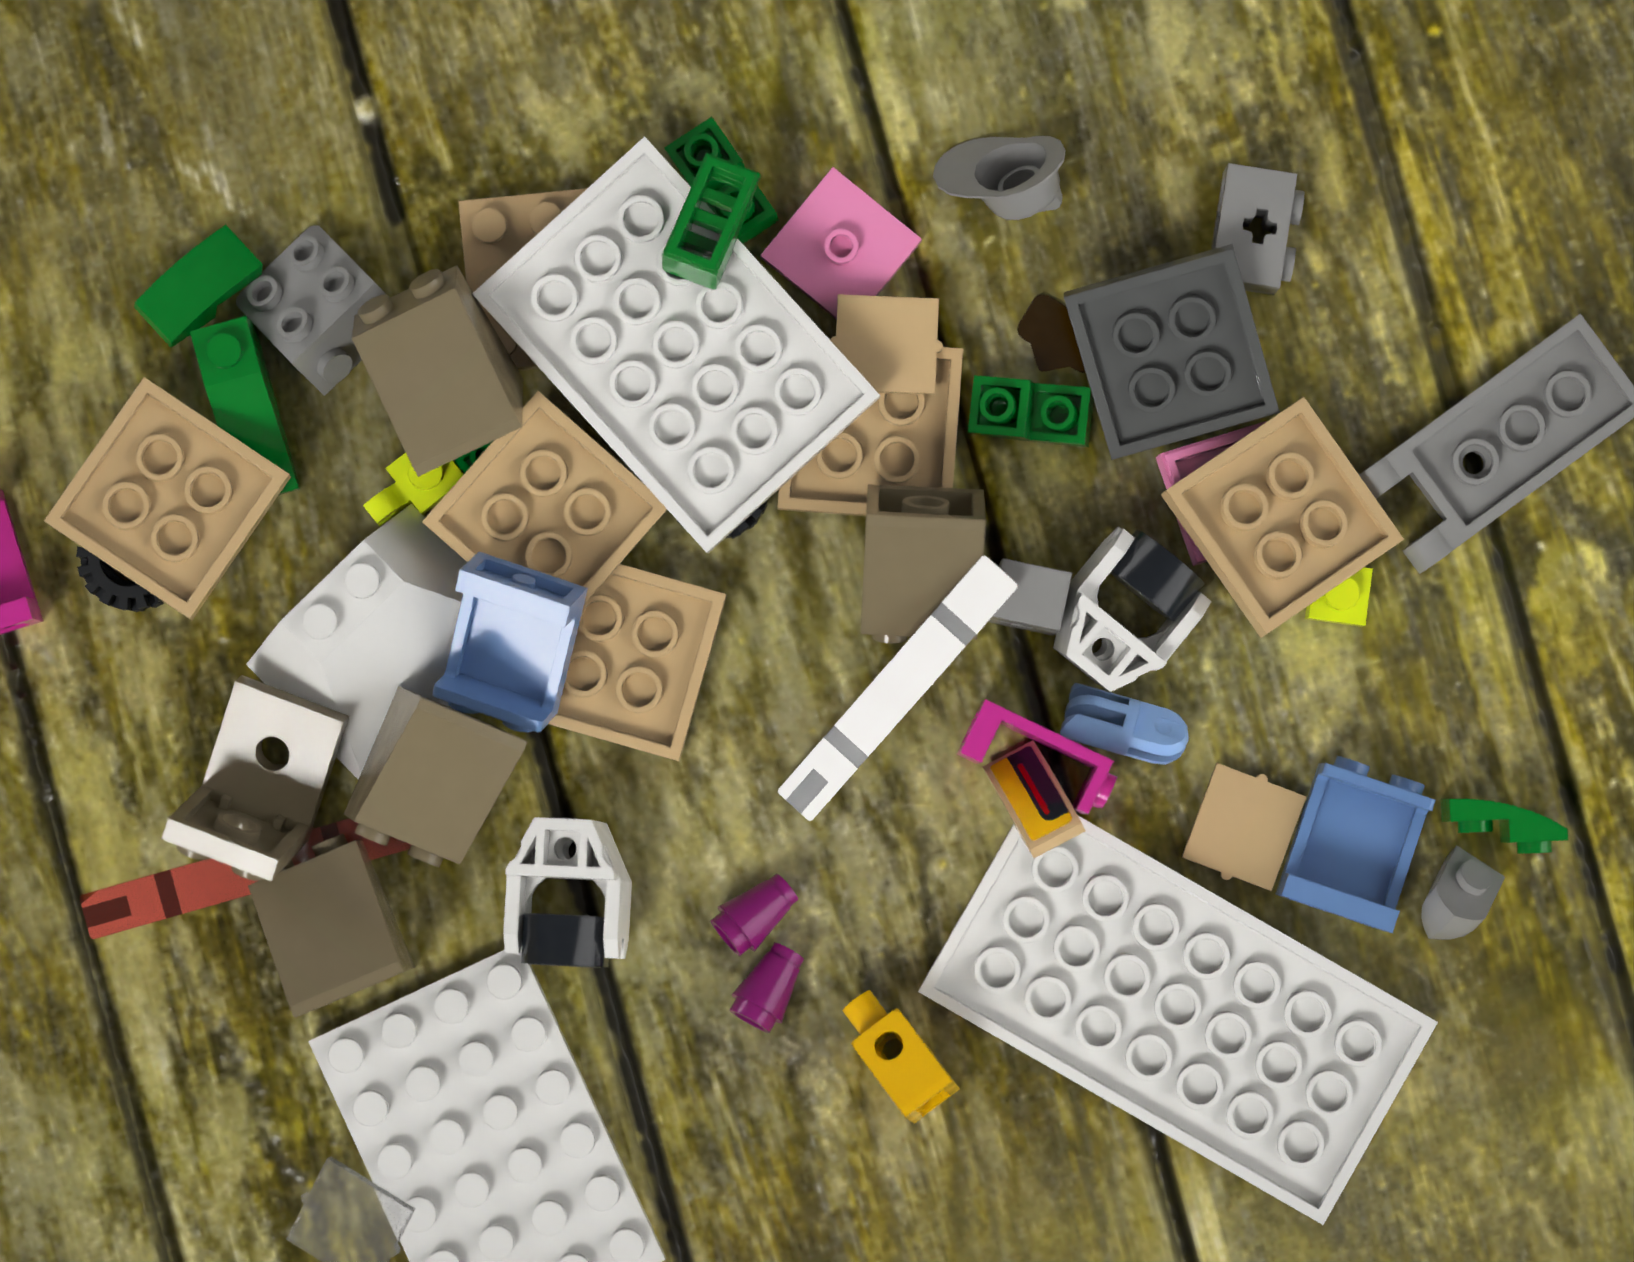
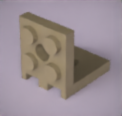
[161,675,349,881]

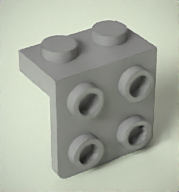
[236,225,386,396]

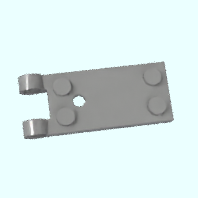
[1359,313,1634,574]

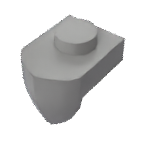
[1421,845,1505,940]

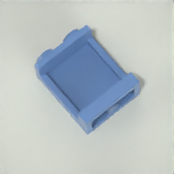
[432,552,588,732]
[1275,756,1436,933]

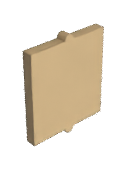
[830,294,943,395]
[1181,763,1307,891]

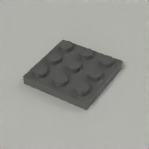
[1064,244,1280,460]

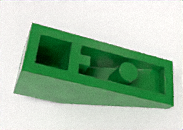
[190,316,300,495]

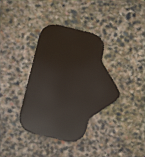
[1017,294,1086,373]

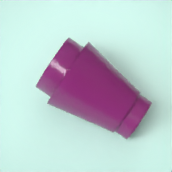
[710,873,798,956]
[729,942,804,1033]

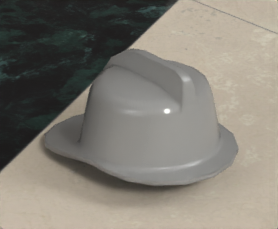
[933,136,1066,220]

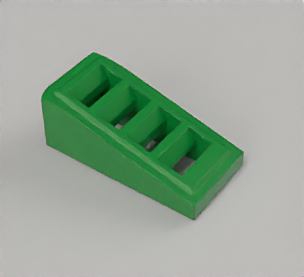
[662,153,761,290]

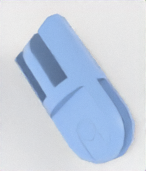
[1060,683,1189,765]

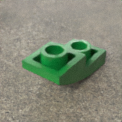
[664,116,779,244]
[134,224,263,348]
[968,375,1094,447]
[1441,799,1568,854]

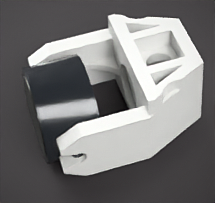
[1053,527,1212,692]
[503,817,632,968]

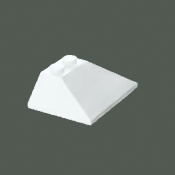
[246,504,467,779]

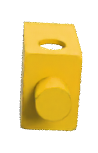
[842,990,960,1124]

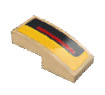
[983,740,1086,858]

